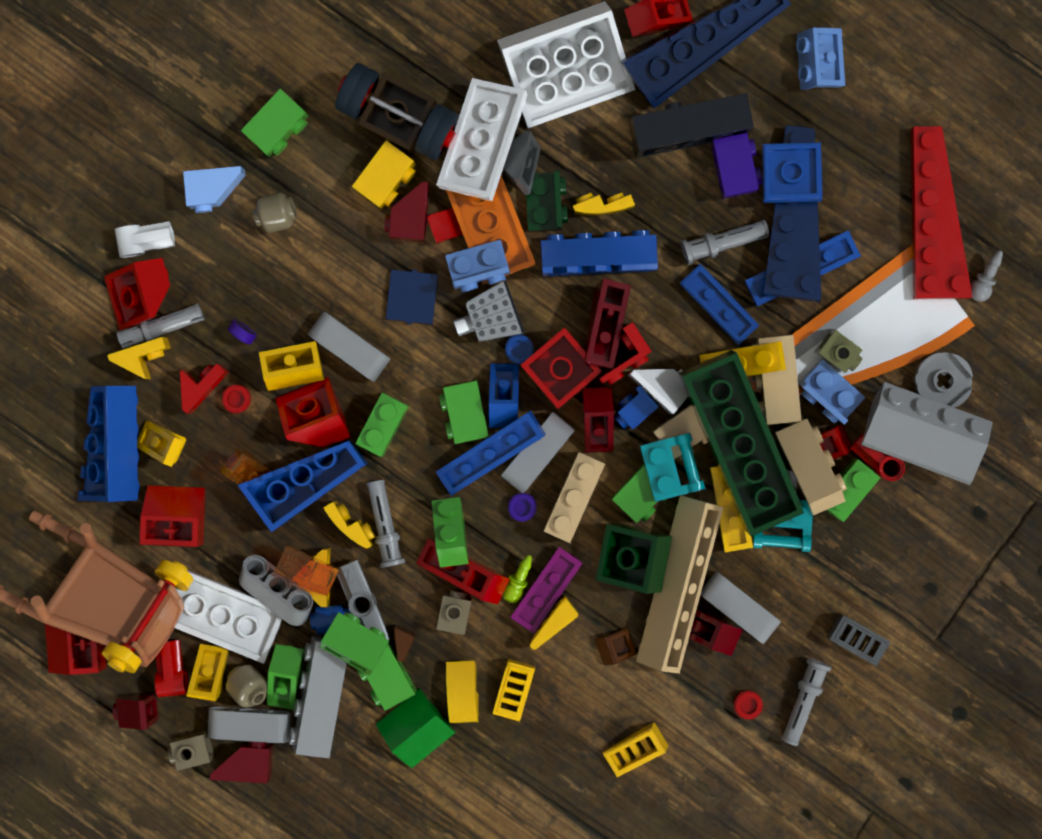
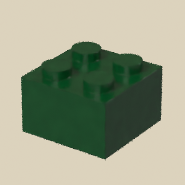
[596,523,672,594]

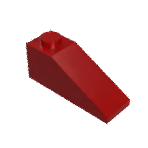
[416,538,510,604]

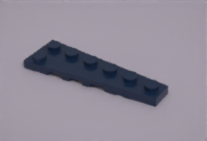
[620,0,791,108]
[763,125,821,302]

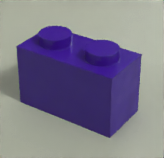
[711,133,762,199]

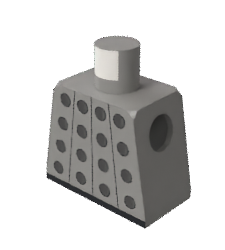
[453,281,525,342]

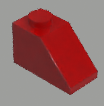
[624,0,693,37]

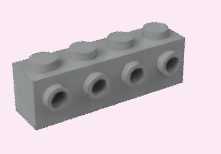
[289,636,347,758]

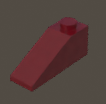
[584,278,631,370]

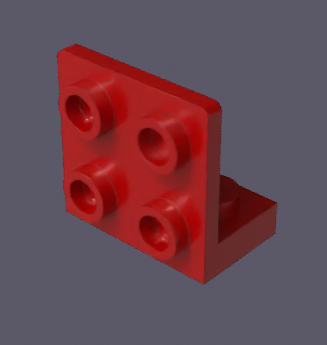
[598,322,652,385]

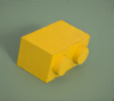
[352,140,416,210]
[259,341,324,391]

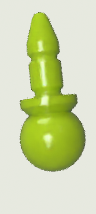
[502,555,532,603]

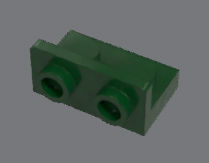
[526,170,568,232]

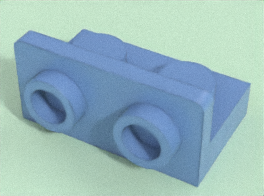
[796,28,845,90]
[445,239,510,292]
[799,359,865,425]

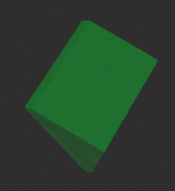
[376,688,456,768]

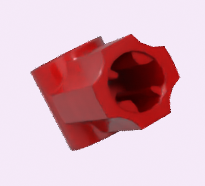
[849,433,905,481]
[155,639,189,697]

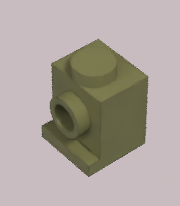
[814,329,863,373]

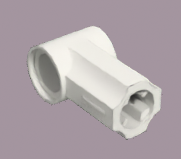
[115,221,175,258]

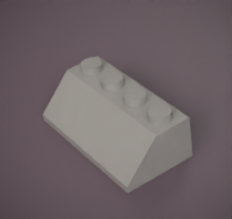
[861,382,993,485]

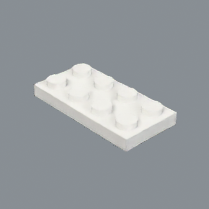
[436,78,528,201]
[175,570,283,664]

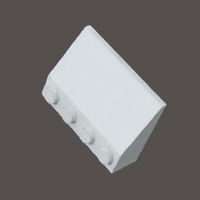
[497,1,635,128]

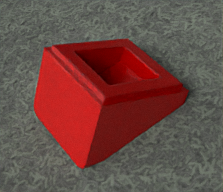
[426,208,463,244]
[820,424,852,459]

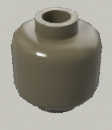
[253,192,297,233]
[226,665,268,708]

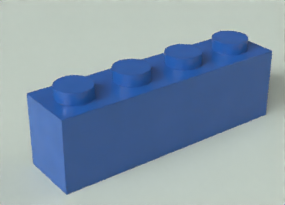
[541,230,658,277]
[77,386,140,502]
[238,440,368,532]

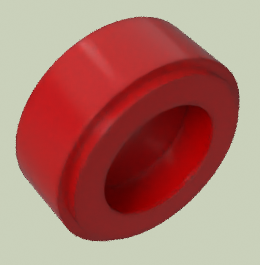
[222,385,252,413]
[733,690,763,720]

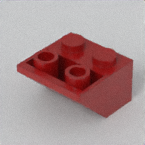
[139,485,206,547]
[45,624,106,675]

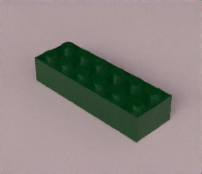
[678,350,804,536]

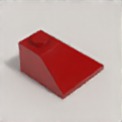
[104,258,170,331]
[275,377,350,448]

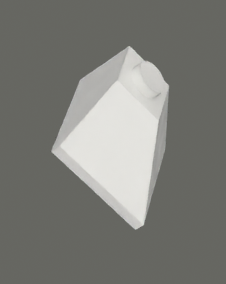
[628,369,688,414]

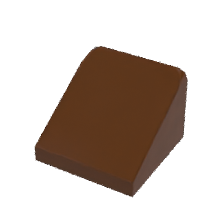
[394,625,416,662]
[595,628,637,666]

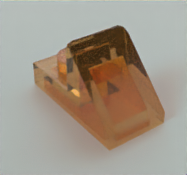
[219,448,273,485]
[274,545,340,596]

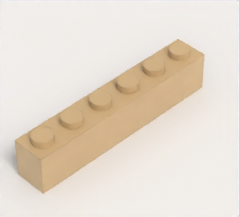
[636,495,724,674]

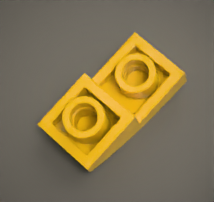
[572,193,635,216]
[323,501,375,549]
[446,661,479,723]

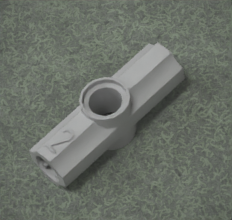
[335,559,391,640]

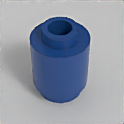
[310,605,351,635]

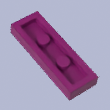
[510,546,583,634]

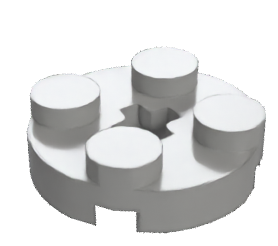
[913,352,973,408]

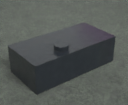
[629,93,754,159]

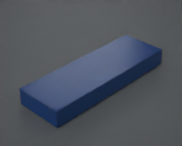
[679,264,759,345]

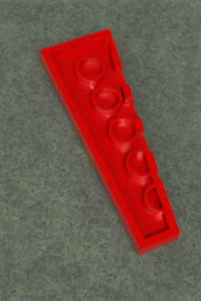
[911,126,972,299]

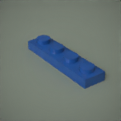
[744,230,861,307]
[436,410,546,496]

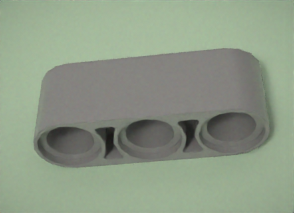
[307,311,391,382]
[501,412,575,494]
[239,555,313,626]
[701,571,781,644]
[207,706,291,743]

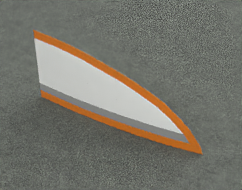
[747,245,975,395]

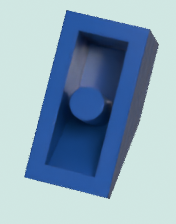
[489,363,519,428]

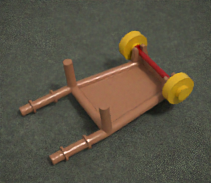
[0,510,194,673]

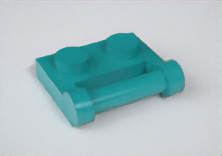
[640,432,705,502]
[752,500,813,552]

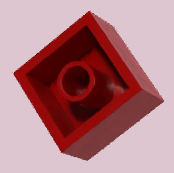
[521,327,602,409]

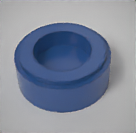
[505,335,534,364]

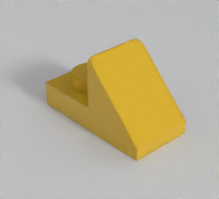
[107,337,171,379]
[137,420,186,467]
[187,644,229,701]

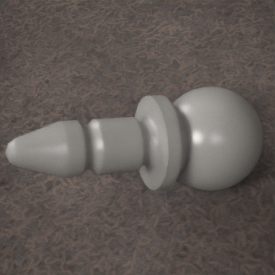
[971,250,1003,302]

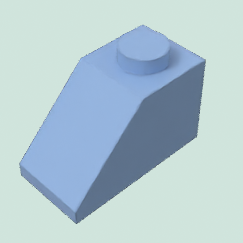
[183,166,245,213]

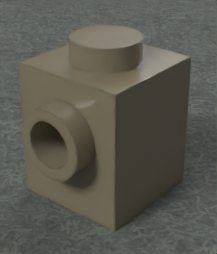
[436,590,472,635]
[168,730,215,771]

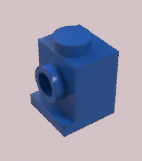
[614,385,659,430]

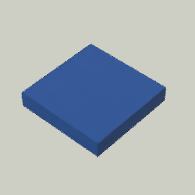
[762,143,822,203]

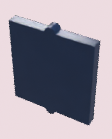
[386,269,438,325]

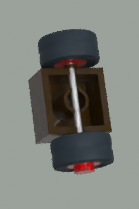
[335,63,459,160]

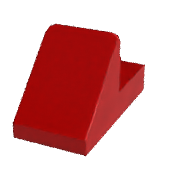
[180,364,230,414]

